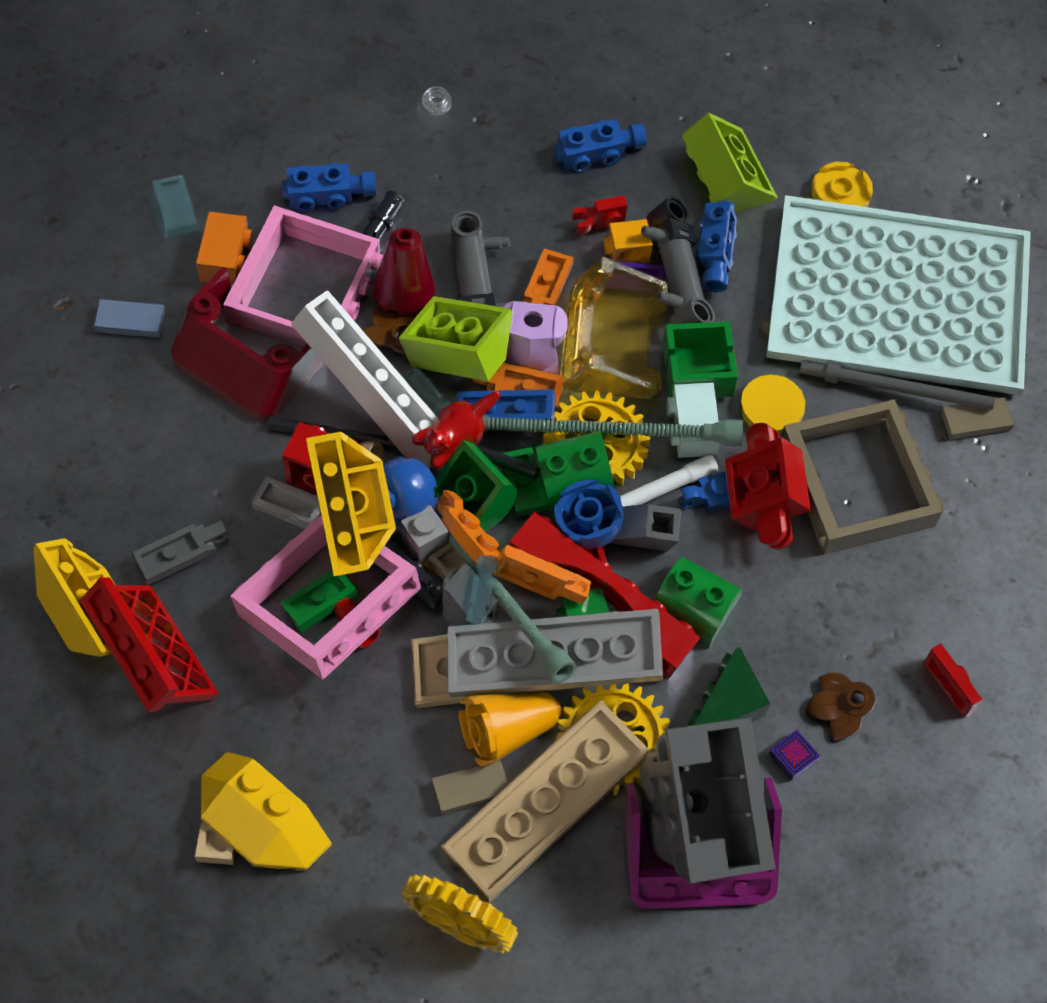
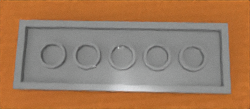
[448,609,663,698]

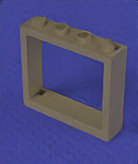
[781,399,943,555]

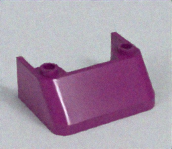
[625,778,782,909]

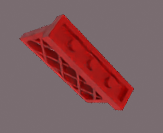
[80,577,219,712]

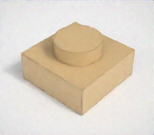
[195,822,236,865]

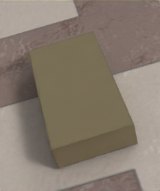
[940,397,1014,440]
[432,759,509,815]

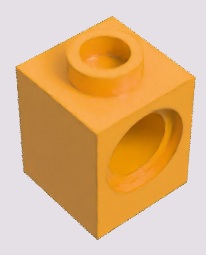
[604,219,653,263]

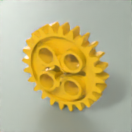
[543,390,650,486]
[556,683,670,795]
[401,874,519,954]

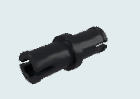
[362,190,404,239]

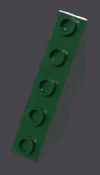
[686,647,770,727]

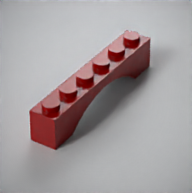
[508,512,700,678]

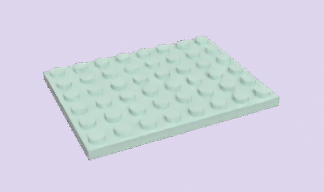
[766,195,1031,395]

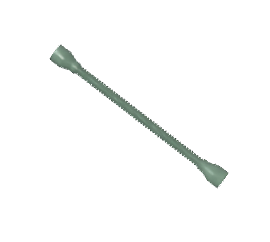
[483,415,743,446]
[434,508,576,683]

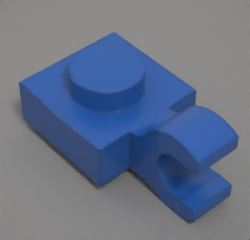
[678,471,730,513]

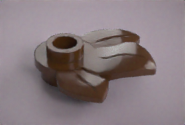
[363,306,417,354]
[806,672,875,741]

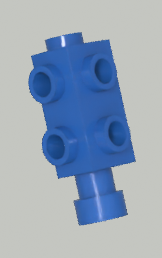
[554,119,647,172]
[282,163,376,212]
[696,200,737,293]

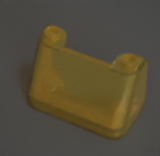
[561,257,668,400]

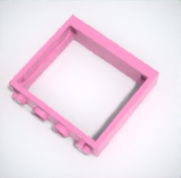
[223,206,383,347]
[230,515,421,679]

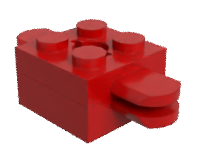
[724,422,811,550]

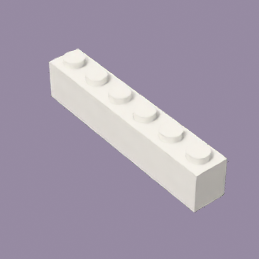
[291,290,439,468]

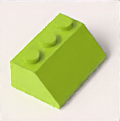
[681,113,778,213]
[399,296,513,382]

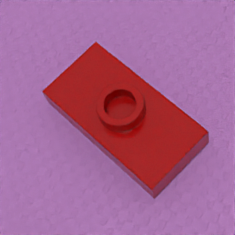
[924,643,983,718]

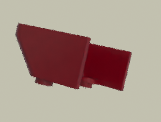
[171,267,325,422]

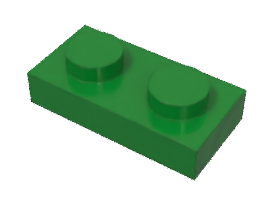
[502,447,549,517]
[280,569,358,633]

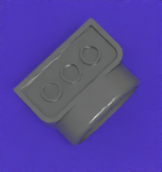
[639,717,775,883]

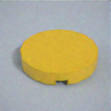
[811,162,873,207]
[740,374,806,435]

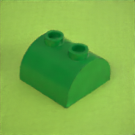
[535,431,615,512]
[433,440,517,532]
[655,556,743,649]

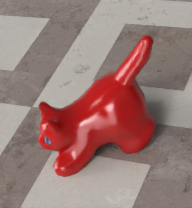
[412,391,501,469]

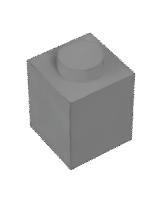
[401,505,448,563]

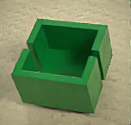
[662,321,738,398]

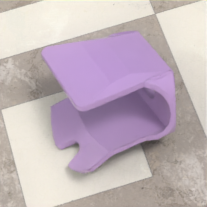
[504,301,568,374]

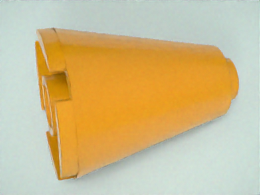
[459,692,562,767]

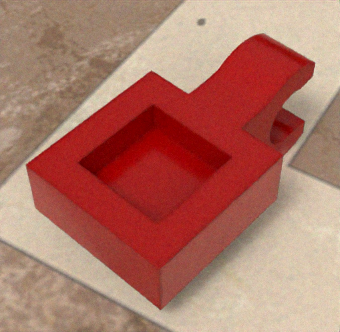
[572,195,628,234]

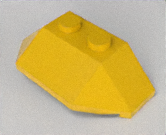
[306,432,396,577]
[33,538,115,657]
[201,752,331,871]

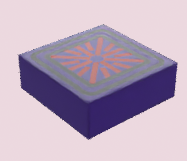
[769,730,820,780]

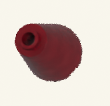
[372,228,436,317]

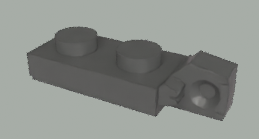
[131,520,229,585]

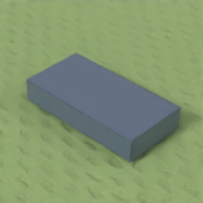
[94,299,165,338]

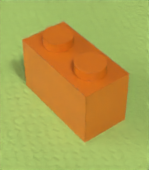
[196,212,253,286]

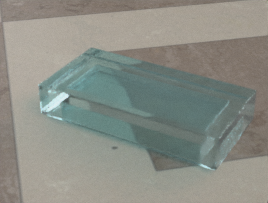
[153,174,198,236]

